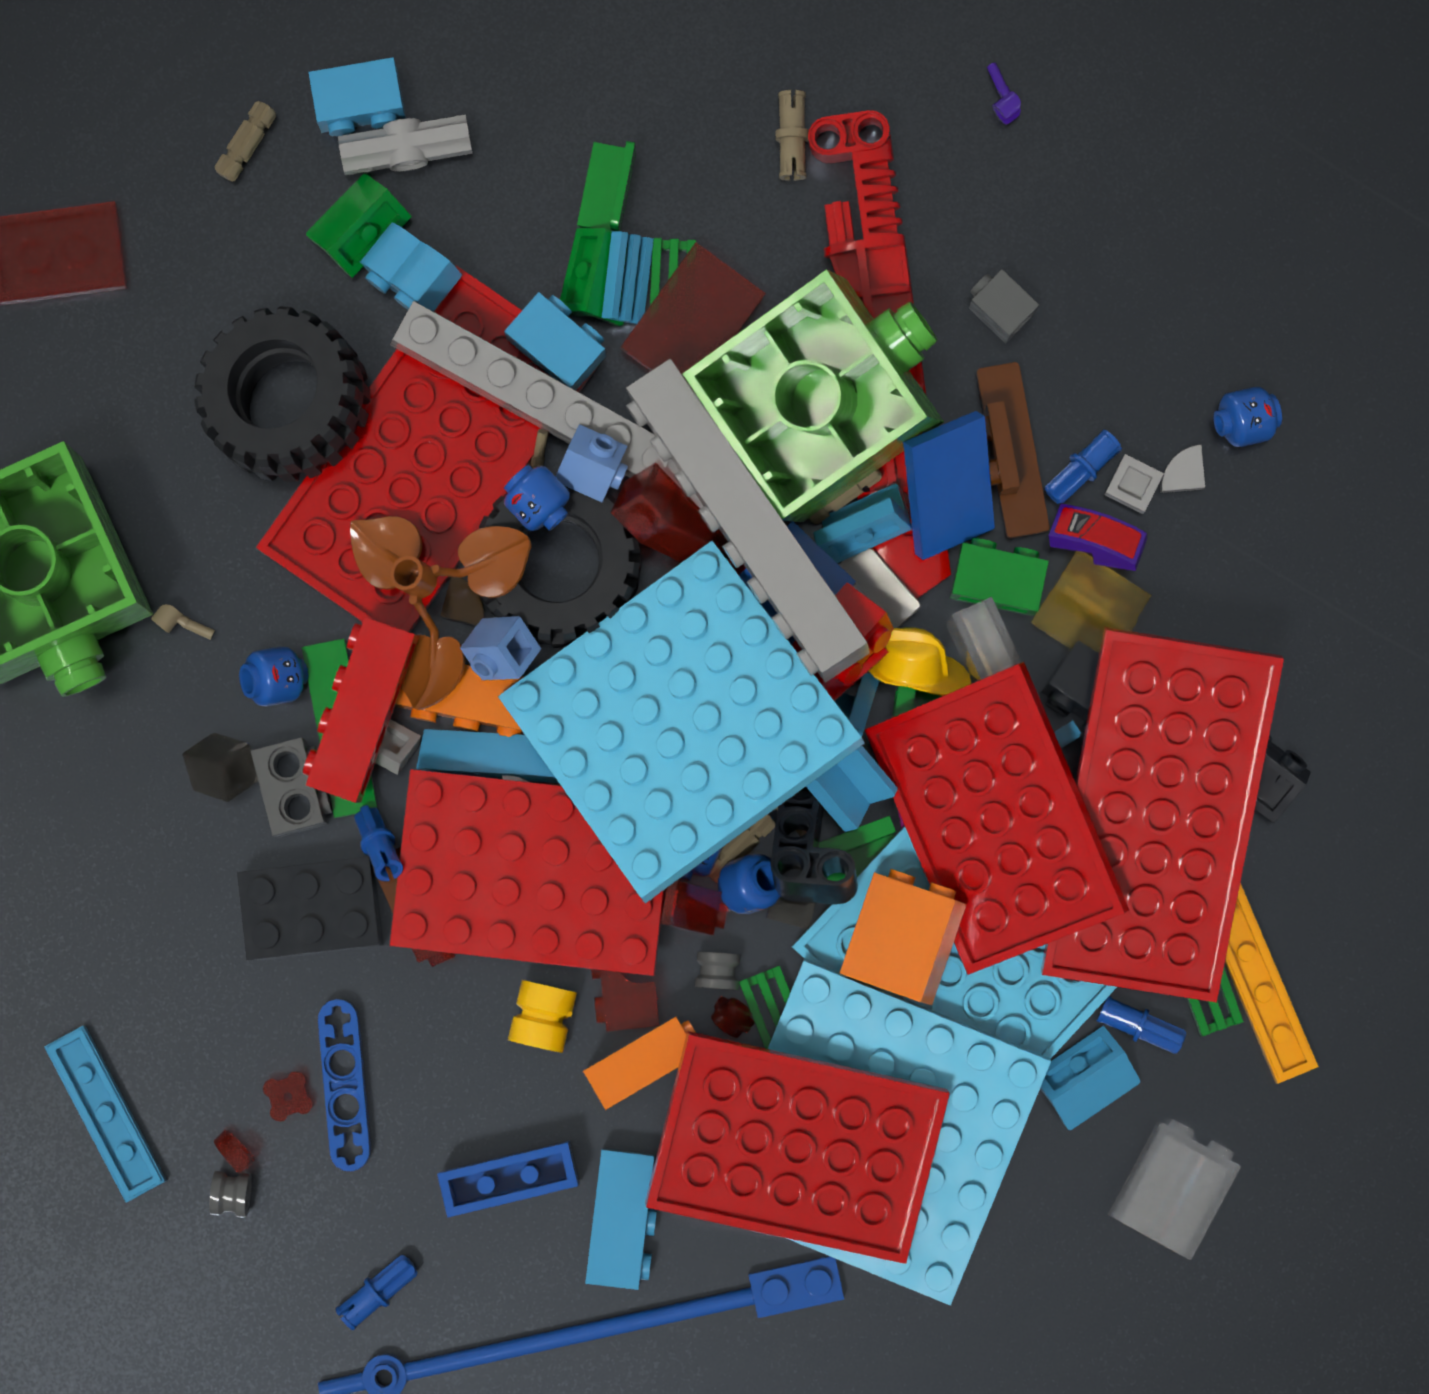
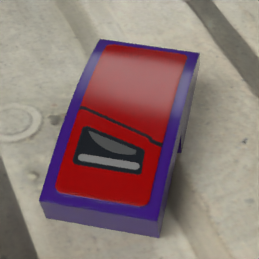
[1049,503,1147,571]

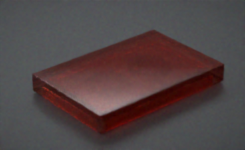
[0,201,127,305]
[620,242,766,393]

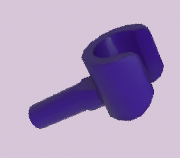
[987,63,1021,125]

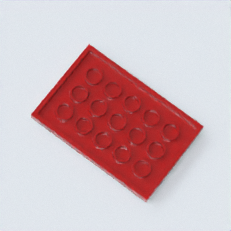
[865,662,1129,975]
[390,769,665,976]
[645,1031,950,1264]

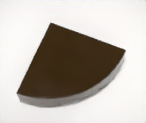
[440,577,485,627]

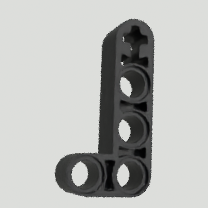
[771,787,858,904]

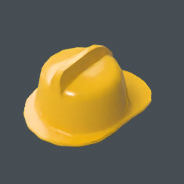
[869,627,971,696]

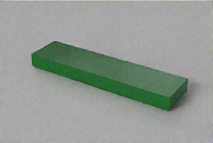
[301,639,379,819]

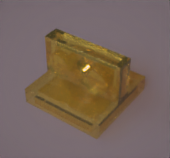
[1031,551,1152,653]

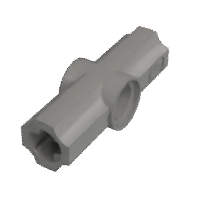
[338,115,473,175]

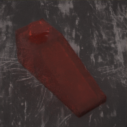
[611,463,730,562]
[660,881,728,936]

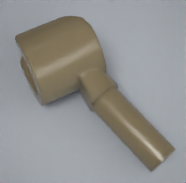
[527,429,548,469]
[152,604,215,640]

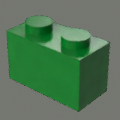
[949,538,1049,616]

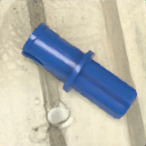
[1045,429,1122,504]
[354,805,403,881]
[1097,996,1186,1054]
[335,1255,418,1331]

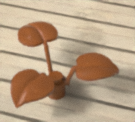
[350,516,531,710]

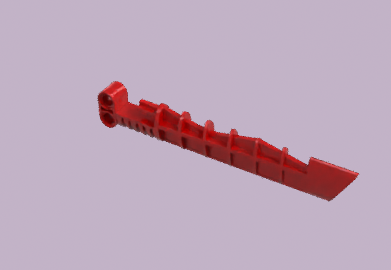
[808,110,951,599]

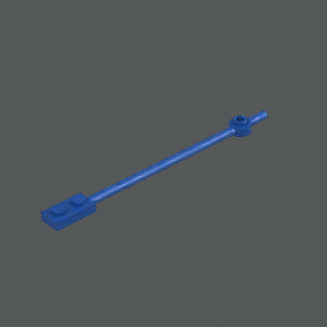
[318,1256,844,1394]

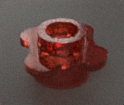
[711,996,754,1038]
[263,1072,313,1122]

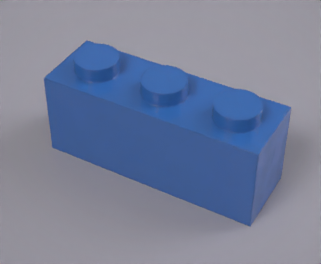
[437,1141,580,1218]

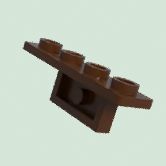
[976,362,1050,538]

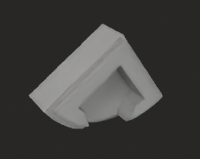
[1160,445,1205,493]

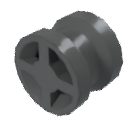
[695,952,741,990]
[209,1171,252,1218]

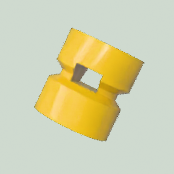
[508,980,577,1053]

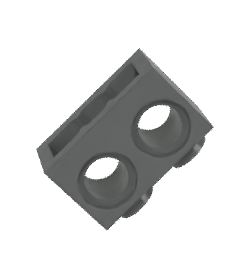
[251,737,333,838]

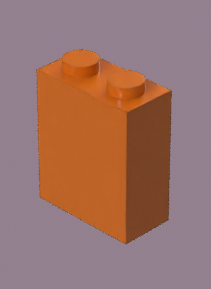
[839,869,967,1005]
[583,1016,696,1110]

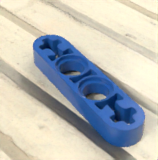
[318,999,371,1171]

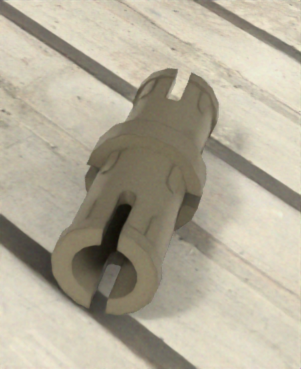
[776,90,809,181]

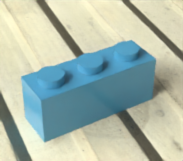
[585,1148,657,1290]

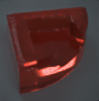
[213,1129,255,1173]

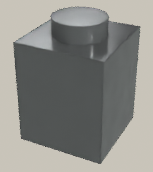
[969,269,1039,344]

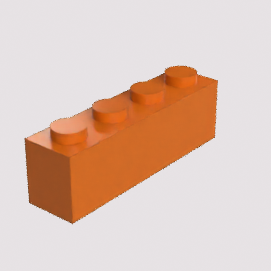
[392,665,524,737]

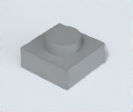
[1104,454,1164,514]
[375,719,421,775]

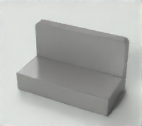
[838,548,921,628]

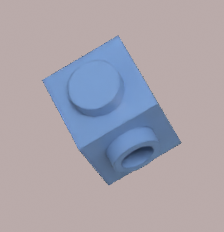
[556,424,628,502]
[460,616,542,680]

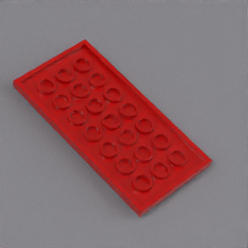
[256,265,599,633]
[1041,627,1284,1003]

